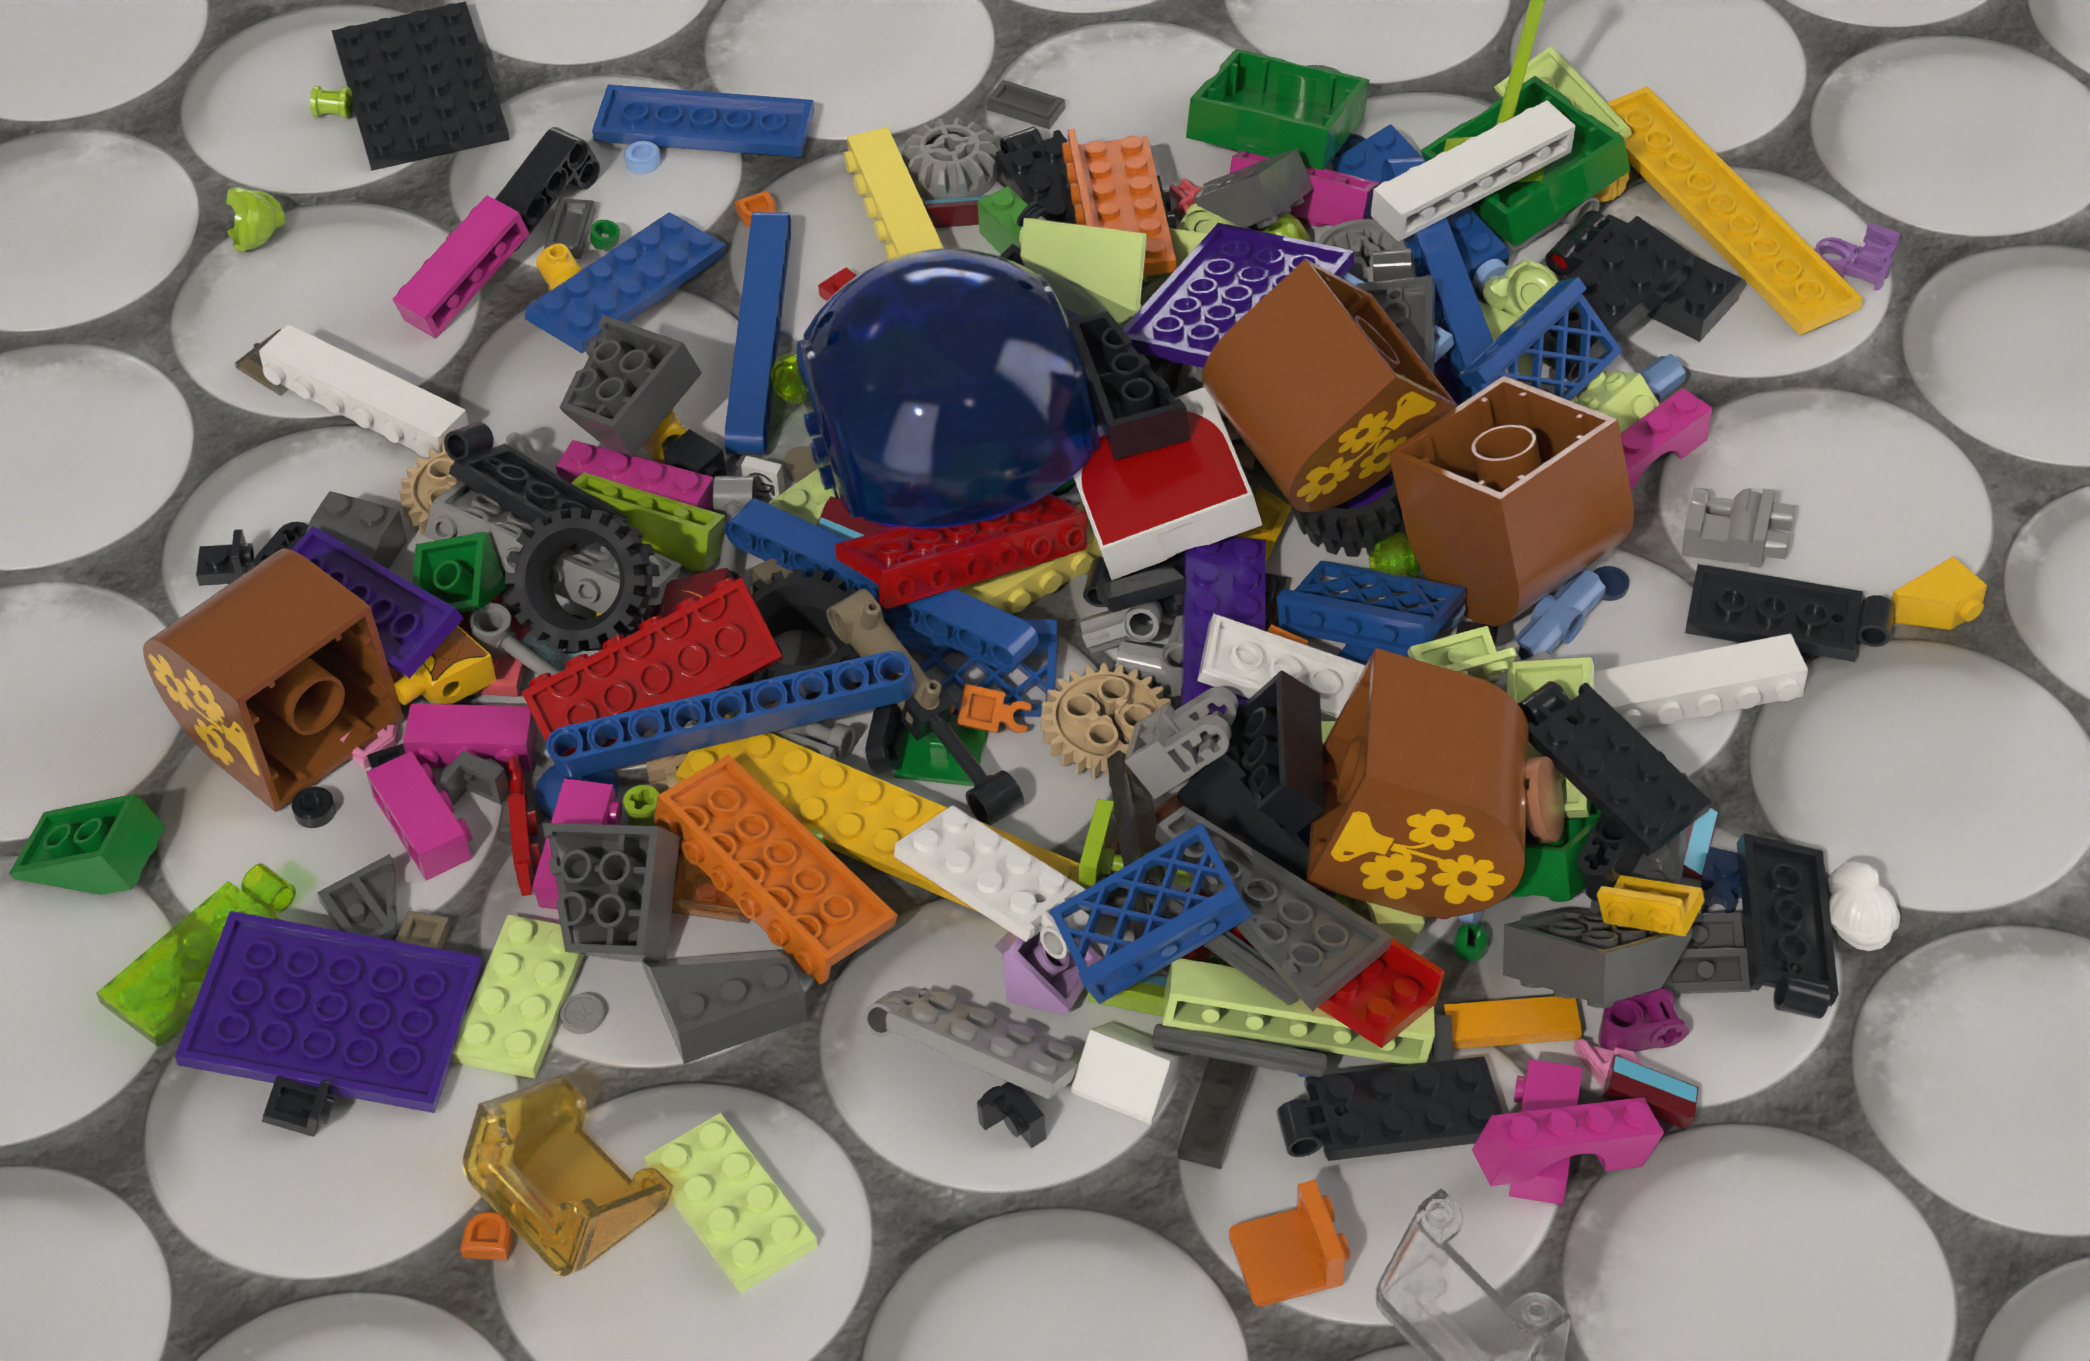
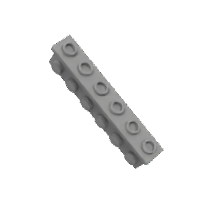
[425,481,682,624]

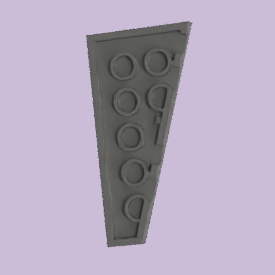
[1155,806,1393,1012]

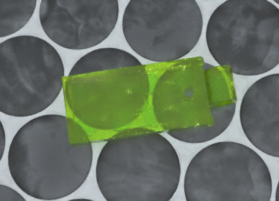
[96,863,296,1047]

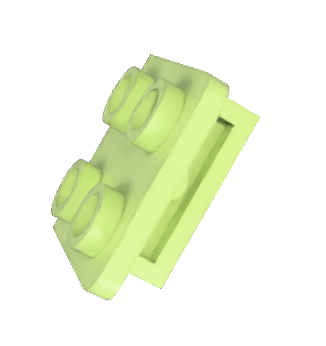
[1571,371,1660,433]
[1407,626,1517,684]

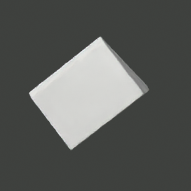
[1071,1022,1190,1125]

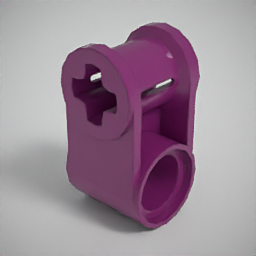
[1598,989,1689,1052]

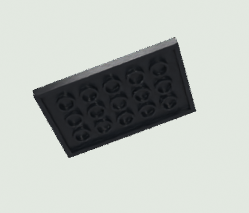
[331,1,510,171]

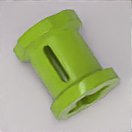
[310,86,353,119]
[623,785,659,826]

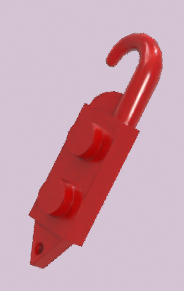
[508,755,541,896]

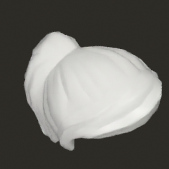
[1828,861,1900,951]

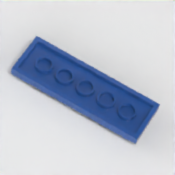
[592,84,814,157]
[1331,124,1509,281]
[525,212,726,354]

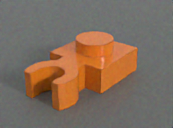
[955,684,1032,734]

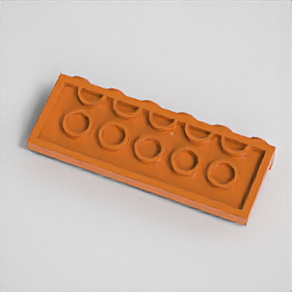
[1062,128,1177,276]
[654,754,897,985]

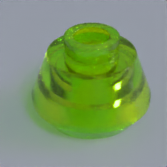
[771,353,816,404]
[1369,532,1417,578]

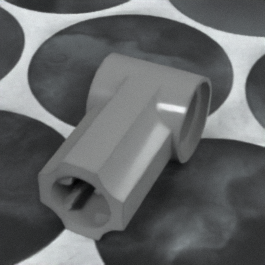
[1080,600,1163,654]

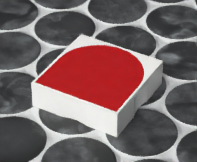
[1060,387,1262,580]

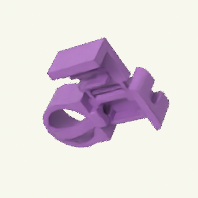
[1815,222,1901,291]

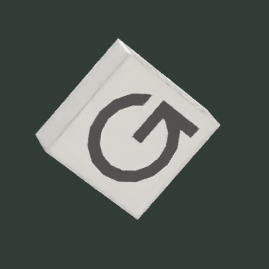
[741,456,785,499]

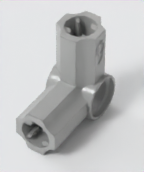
[1115,615,1183,695]

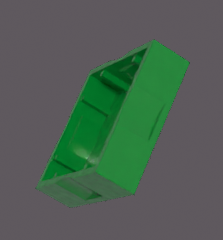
[1186,49,1370,170]
[1421,76,1631,247]

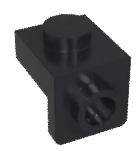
[262,1076,335,1137]

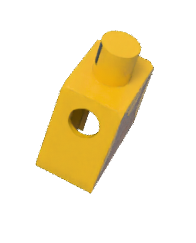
[394,625,497,705]

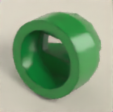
[590,220,620,252]
[1453,923,1489,961]

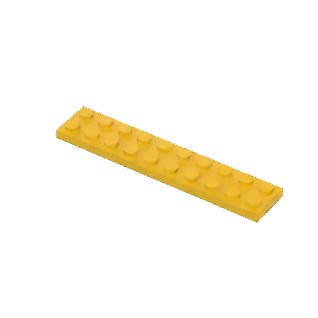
[1606,86,1863,335]
[675,714,1080,914]

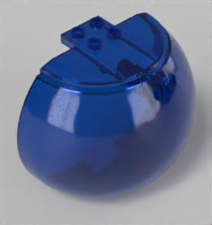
[796,248,1100,528]

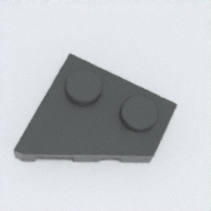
[317,854,398,940]

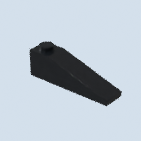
[1177,753,1323,892]

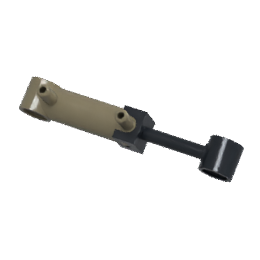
[826,589,1024,826]

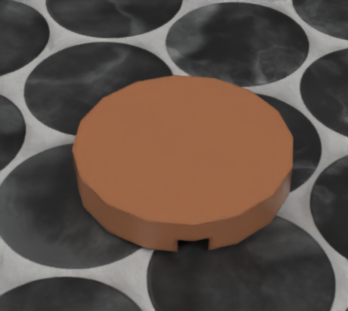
[1526,756,1564,844]

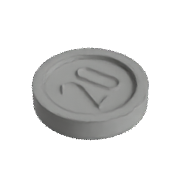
[560,993,604,1034]

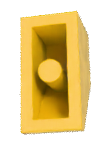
[1891,556,1987,630]

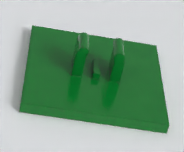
[894,716,987,786]

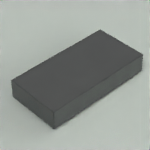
[987,80,1065,130]
[544,198,596,259]

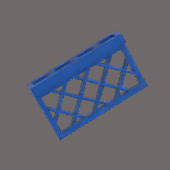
[1458,277,1622,401]
[1277,561,1466,656]
[895,619,1058,717]
[1050,823,1253,1004]

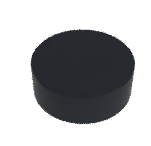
[292,787,336,828]

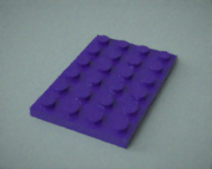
[1122,223,1354,368]
[175,911,483,1113]

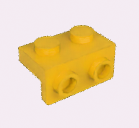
[1597,875,1705,937]

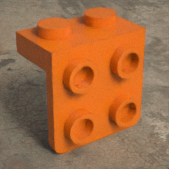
[1229,1179,1350,1307]

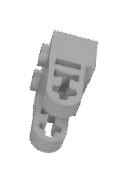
[1124,687,1238,799]

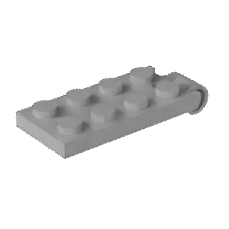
[863,987,1082,1099]

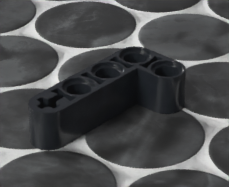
[495,127,600,252]
[1577,751,1666,902]

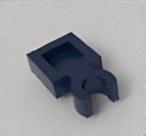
[1700,847,1742,913]

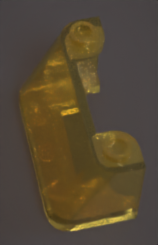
[463,1075,674,1276]

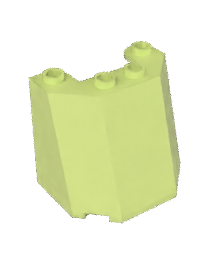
[1019,218,1208,327]

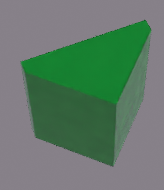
[412,532,507,613]

